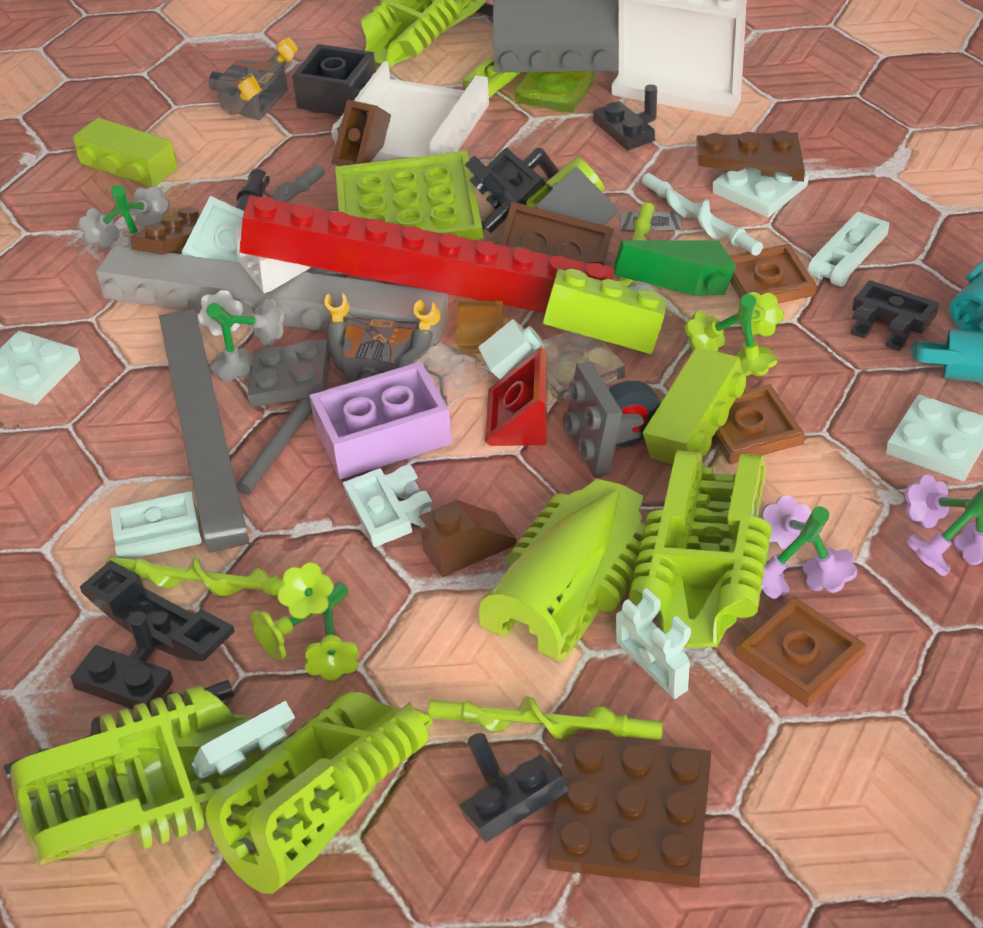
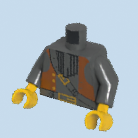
[209,37,298,121]
[324,293,441,384]

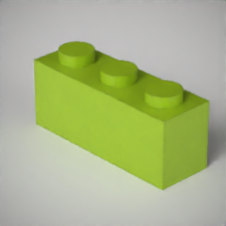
[73,118,178,187]
[543,269,667,354]
[643,347,746,465]

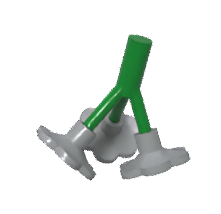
[77,185,170,249]
[198,290,285,382]

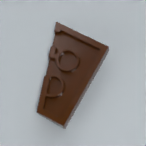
[696,131,805,182]
[499,202,614,265]
[131,207,201,254]

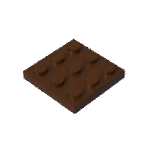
[547,735,711,888]

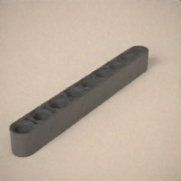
[159,308,250,553]

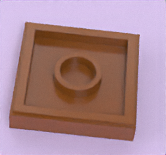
[730,244,817,304]
[713,384,805,464]
[735,597,866,707]

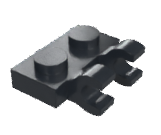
[850,280,939,351]

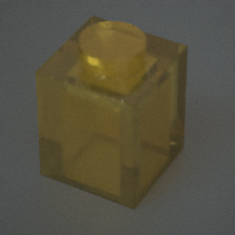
[455,301,511,354]

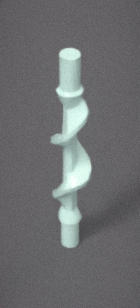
[642,173,763,255]

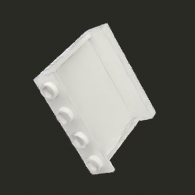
[612,0,747,117]
[331,62,489,162]

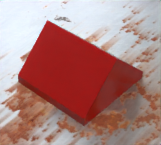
[485,347,548,446]

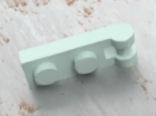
[808,211,889,287]

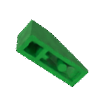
[613,240,736,296]

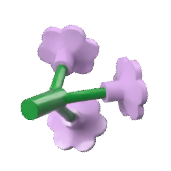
[905,474,983,576]
[761,495,857,599]

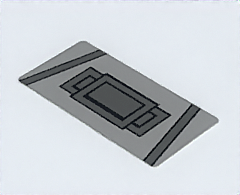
[621,212,681,230]

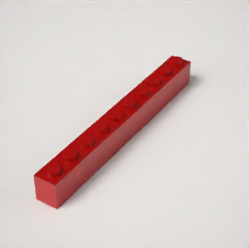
[239,195,614,313]

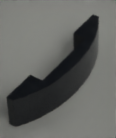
[80,560,235,661]

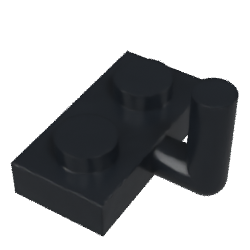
[593,84,657,151]
[486,147,559,205]
[465,155,518,234]
[70,611,174,712]
[459,733,569,843]

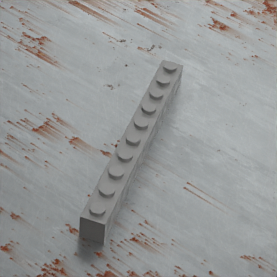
[96,245,450,348]

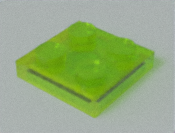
[514,71,595,113]

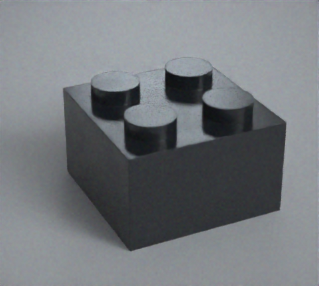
[292,44,376,116]

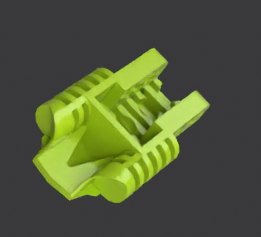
[360,0,488,68]
[629,450,772,648]
[479,479,646,662]
[10,685,263,867]
[205,692,433,894]

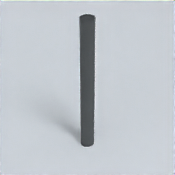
[237,398,312,495]

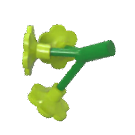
[685,292,784,376]
[250,562,359,681]

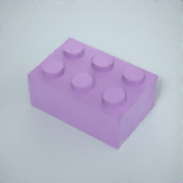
[309,361,452,480]

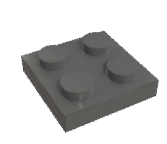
[247,339,330,407]

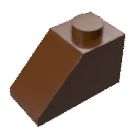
[331,99,391,166]
[419,500,517,577]

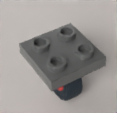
[563,362,661,476]

